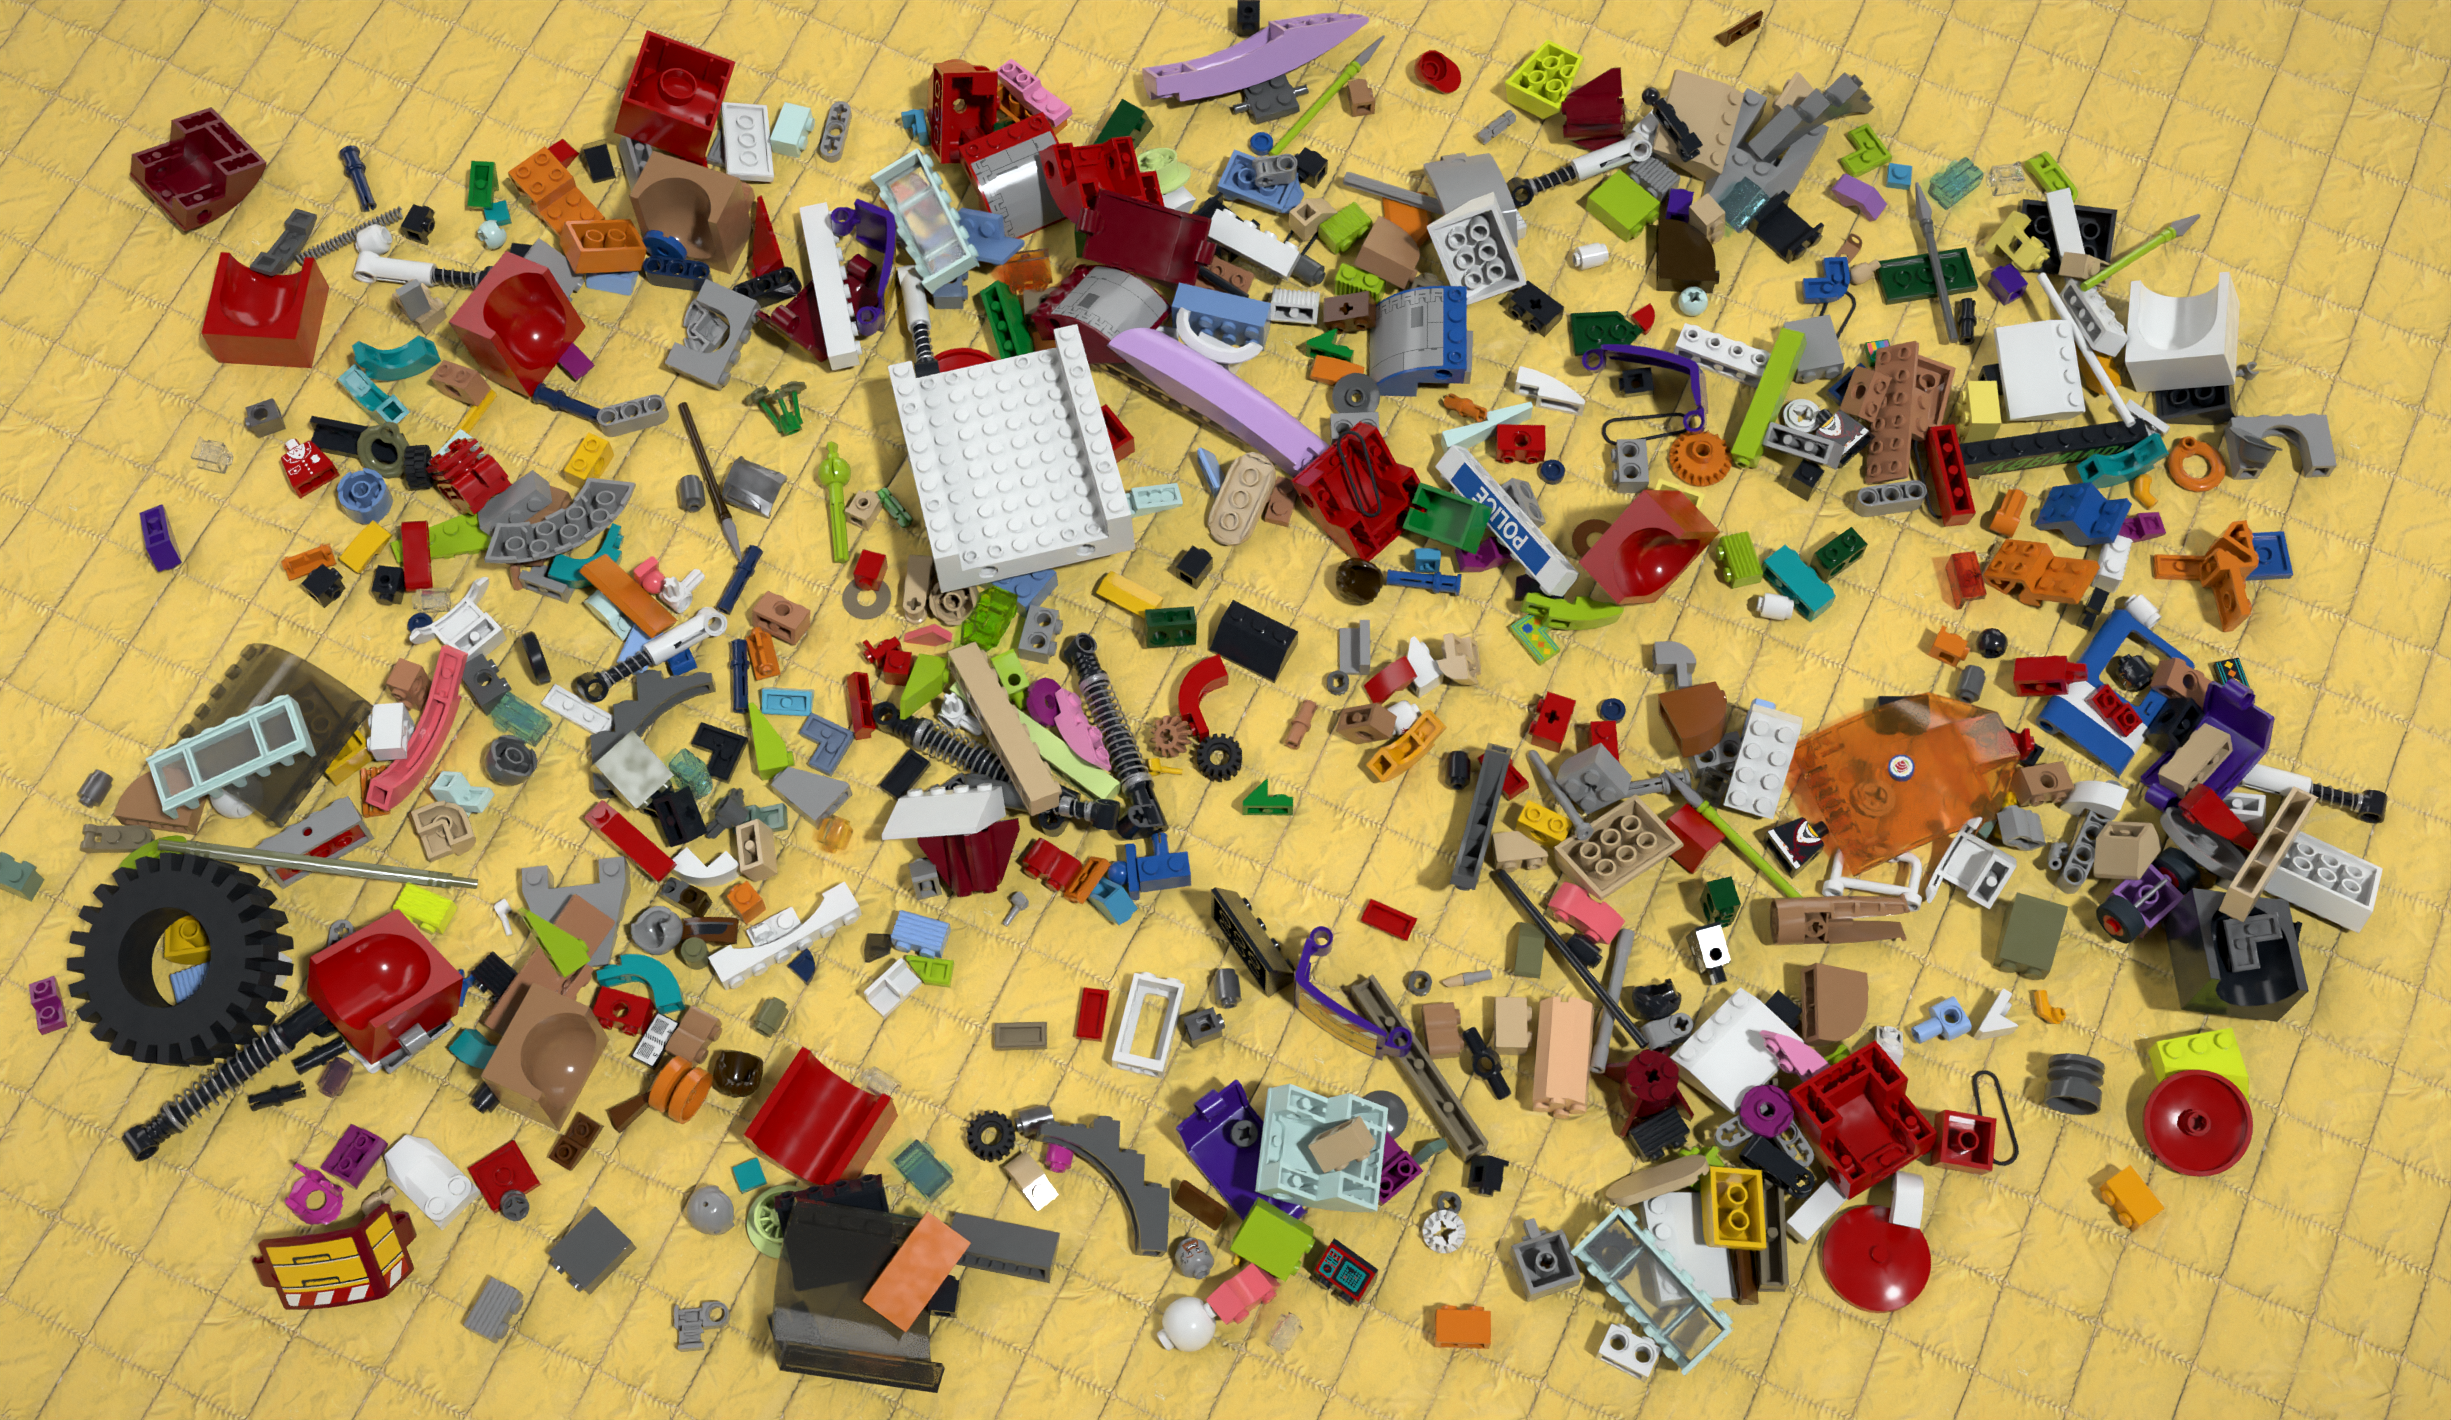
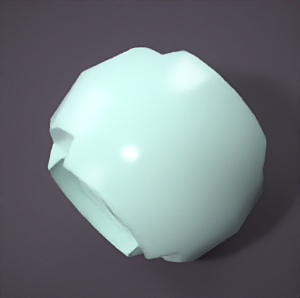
[477,220,507,249]
[1678,286,1708,316]

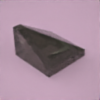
[864,933,892,963]

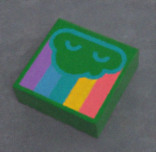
[1864,339,1890,367]

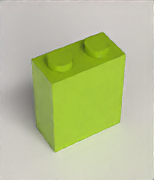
[1586,169,1661,243]
[1229,1197,1315,1282]

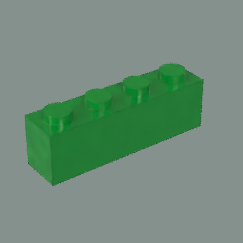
[980,280,1035,359]

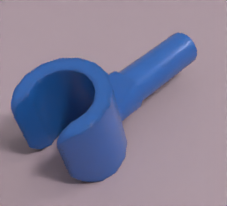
[459,969,475,1007]

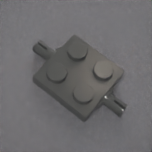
[1233,73,1309,124]

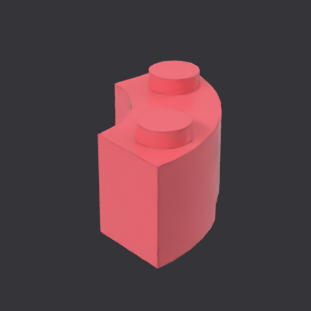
[1548,881,1625,945]
[1206,1263,1281,1325]

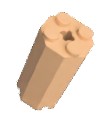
[1532,996,1594,1119]

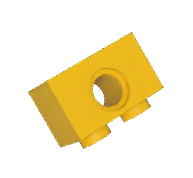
[564,432,614,489]
[1515,800,1573,850]

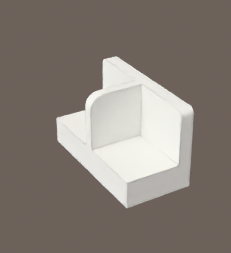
[864,958,922,1019]

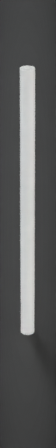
[2037,273,2136,427]

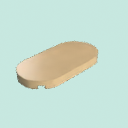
[1208,452,1276,546]
[1606,1155,1710,1207]

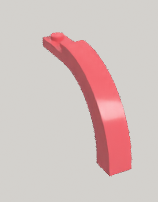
[365,644,468,811]

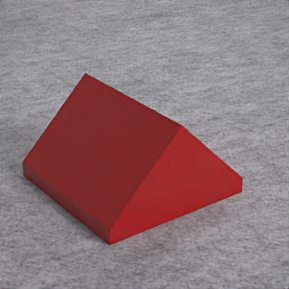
[1665,803,1726,874]

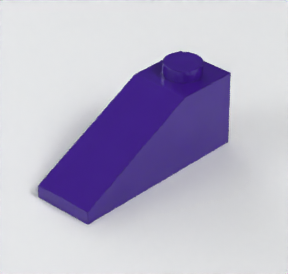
[139,504,182,572]

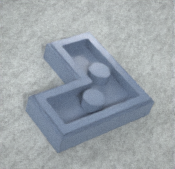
[799,712,855,777]

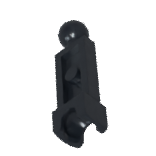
[1642,87,1703,163]

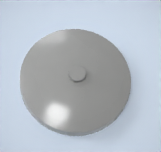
[2160,807,2247,881]

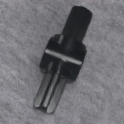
[1462,1027,1511,1100]

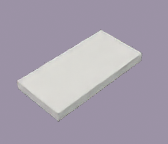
[721,102,774,182]

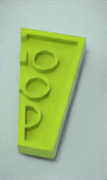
[390,512,492,567]

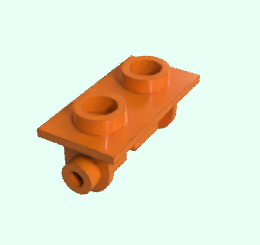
[281,543,337,581]
[746,627,781,681]

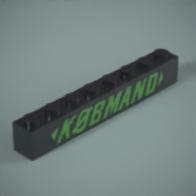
[1959,418,2149,478]

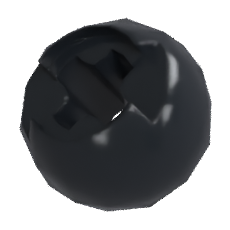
[1976,628,2008,658]

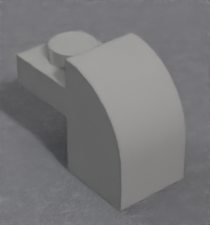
[1652,641,1696,690]

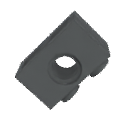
[462,654,512,716]

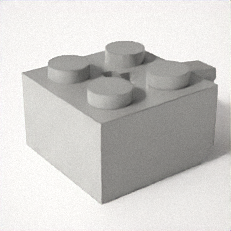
[1555,743,1632,815]
[1509,1218,1581,1302]

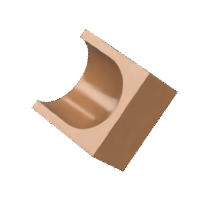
[629,151,753,275]
[481,982,610,1131]

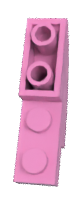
[995,59,1073,127]
[1054,688,1112,771]
[1759,1030,1830,1082]

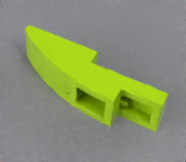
[1520,593,1624,630]

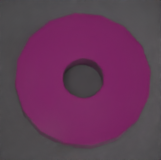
[1026,677,1061,728]
[1740,1085,1794,1138]

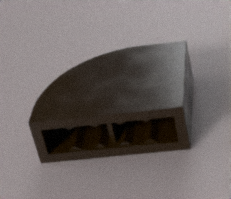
[1656,219,1720,293]

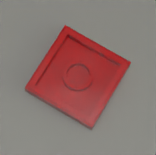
[467,1140,541,1213]

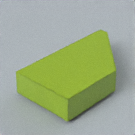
[906,955,954,988]

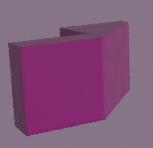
[1454,537,1514,572]

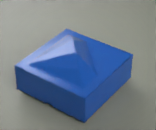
[667,648,698,675]

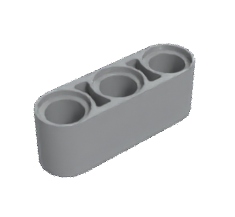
[597,394,669,437]
[1853,480,1927,517]

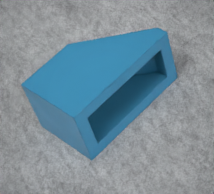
[1087,877,1138,926]

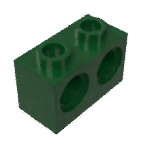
[1810,527,1868,583]
[1144,606,1197,648]
[1700,876,1741,928]

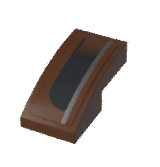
[681,917,739,947]

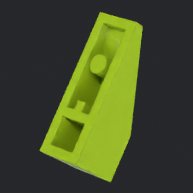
[900,653,952,720]
[748,702,795,781]
[518,907,591,978]

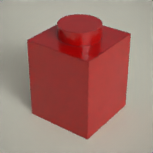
[853,549,888,591]
[883,649,914,686]

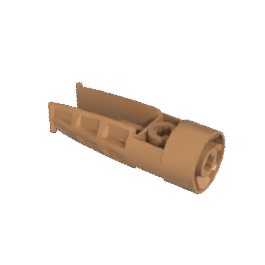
[1770,894,1910,945]

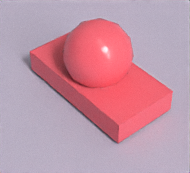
[634,556,665,594]

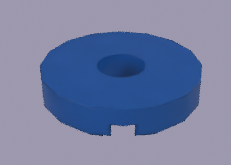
[642,230,687,260]

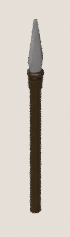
[678,402,742,561]

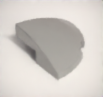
[683,298,730,353]

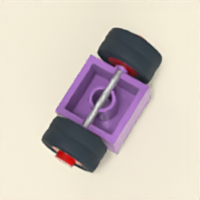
[2096,847,2201,944]

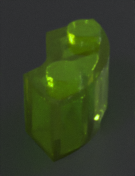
[960,586,1018,652]

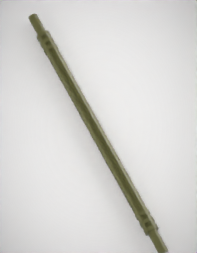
[158,839,478,889]

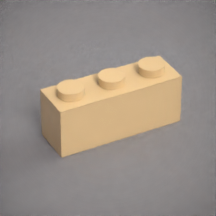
[2158,723,2233,799]

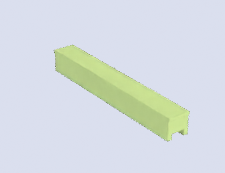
[950,681,1121,802]

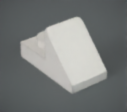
[1973,988,2018,1040]

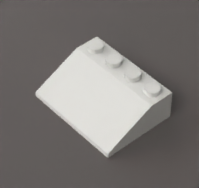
[1427,192,1526,305]
[1993,320,2086,421]
[882,783,1006,840]
[2264,832,2383,933]
[1670,987,1804,1115]
[1639,1192,1738,1308]

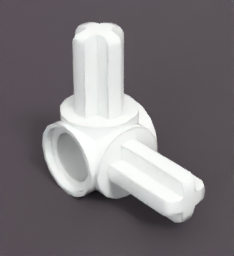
[659,569,705,613]
[937,692,984,737]

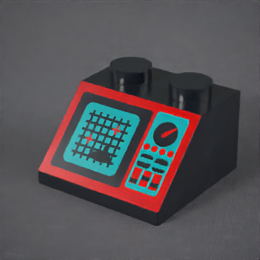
[1314,1238,1378,1308]

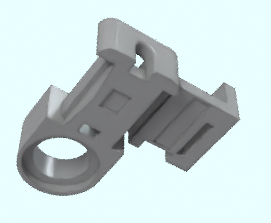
[674,1301,730,1352]

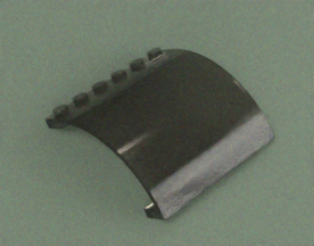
[165,643,374,828]
[772,1197,951,1393]

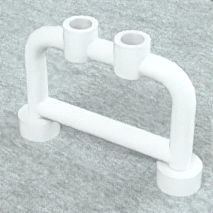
[1822,838,1922,912]

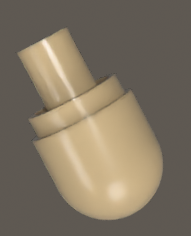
[1849,259,1881,285]
[362,1186,398,1216]

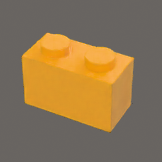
[2099,1165,2165,1232]

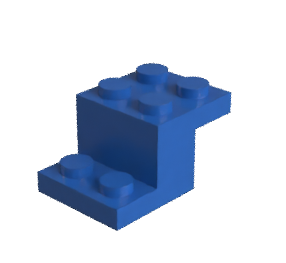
[2034,482,2132,546]

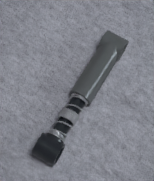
[964,773,1120,830]

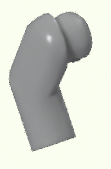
[2047,841,2068,870]

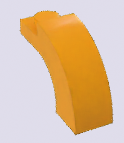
[2074,337,2122,396]
[1366,710,1447,783]

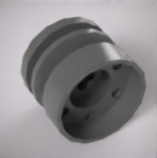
[2043,1053,2105,1115]

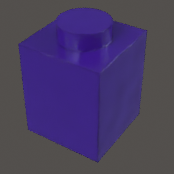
[1665,188,1694,223]
[1987,263,2028,306]

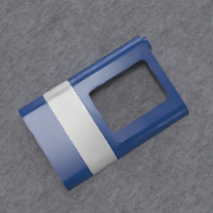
[2035,609,2195,778]

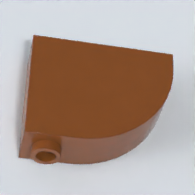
[1658,681,1727,758]

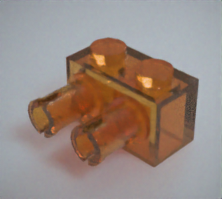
[1003,248,1053,295]

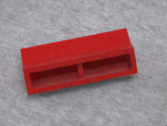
[847,671,876,740]

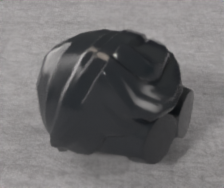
[1632,978,1682,1021]

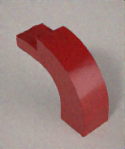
[1178,654,1228,743]

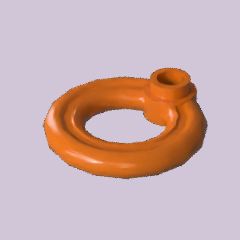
[2168,436,2226,492]

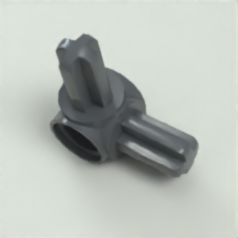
[706,788,749,839]

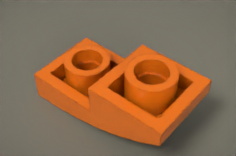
[1310,355,1365,386]

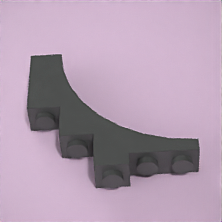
[1748,72,1874,163]
[590,670,716,799]
[1450,743,1513,891]
[1036,1116,1170,1257]

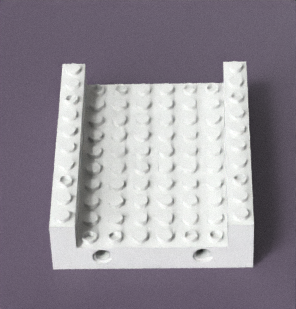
[888,324,1135,593]

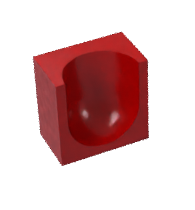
[614,30,736,164]
[449,251,586,397]
[201,252,329,368]
[1579,490,1720,604]
[307,909,463,1065]

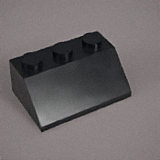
[1209,600,1298,684]

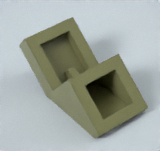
[1514,922,1545,979]

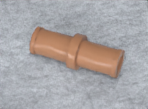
[1284,699,1318,749]

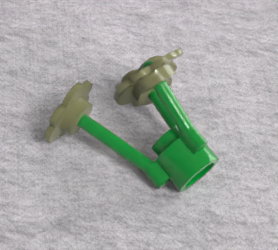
[746,381,807,436]

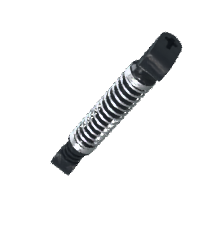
[1064,632,1169,840]
[873,702,1081,837]

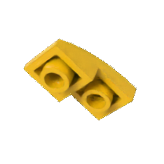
[339,520,393,573]

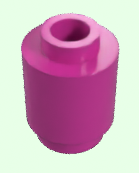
[1045,1143,1074,1173]

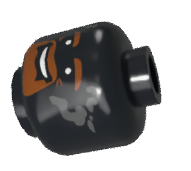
[2115,654,2154,692]

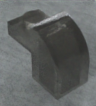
[1691,766,1730,823]

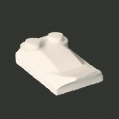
[384,1134,482,1230]

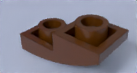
[548,1112,604,1171]

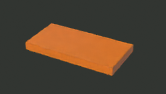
[580,554,678,639]
[862,1211,971,1332]

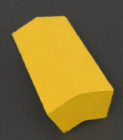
[1096,571,1163,619]

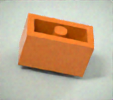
[1435,1305,1491,1349]

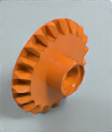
[1669,430,1732,486]

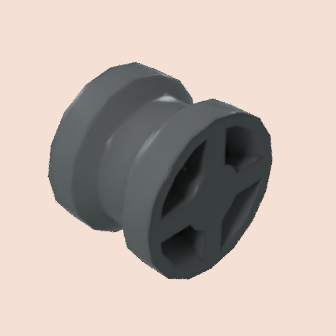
[1230,1120,1258,1148]
[500,1189,530,1221]

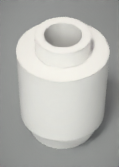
[1572,242,1609,270]
[1756,593,1794,621]
[2124,594,2162,629]

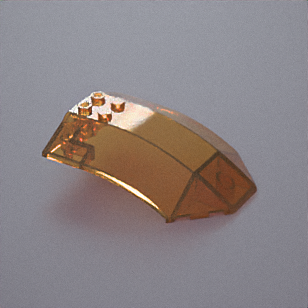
[1793,692,2021,877]

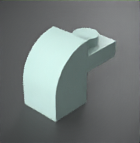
[584,590,634,640]
[429,771,495,817]

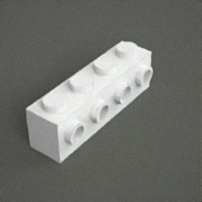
[1207,209,1301,281]
[2059,278,2129,357]
[1673,323,1771,388]

